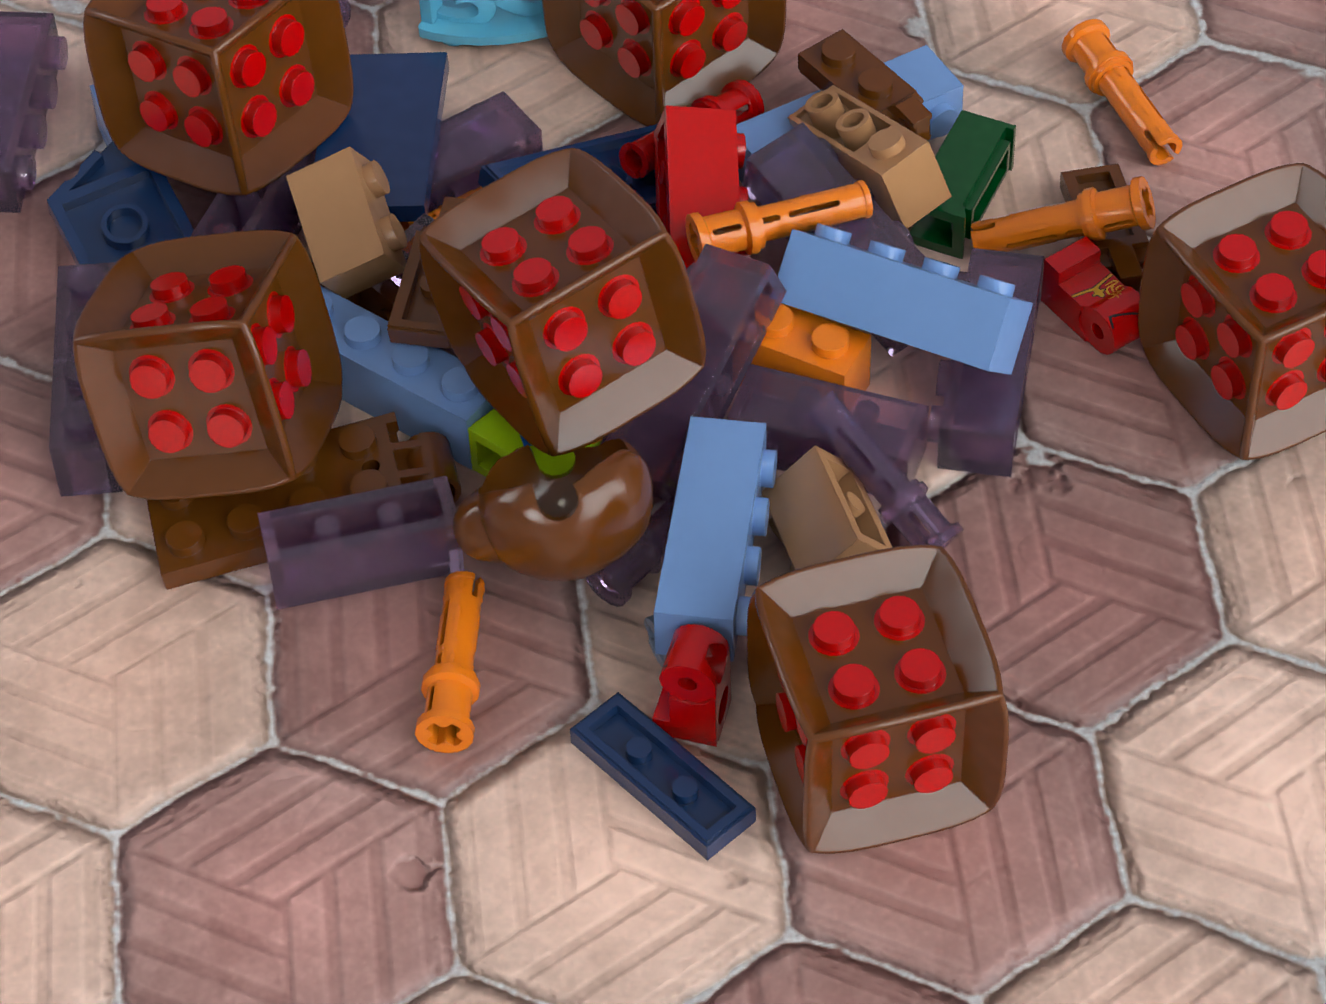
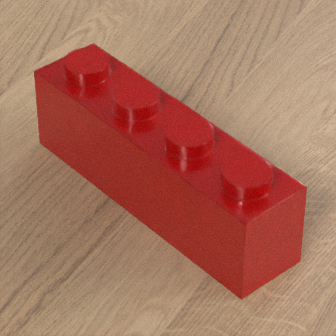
[654,105,753,352]

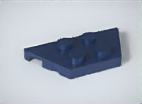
[47,141,197,294]

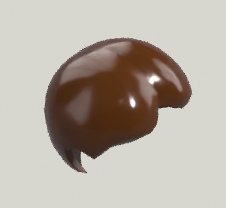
[453,438,653,582]

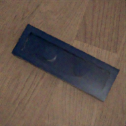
[570,692,756,861]

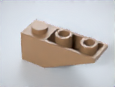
[788,85,952,230]

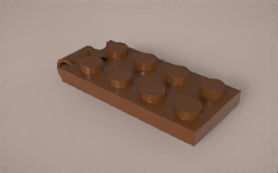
[147,412,461,590]

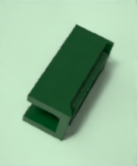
[908,110,1016,259]

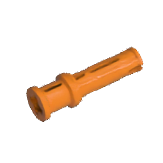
[1062,19,1183,165]
[971,176,1156,259]
[685,180,873,267]
[415,571,485,753]

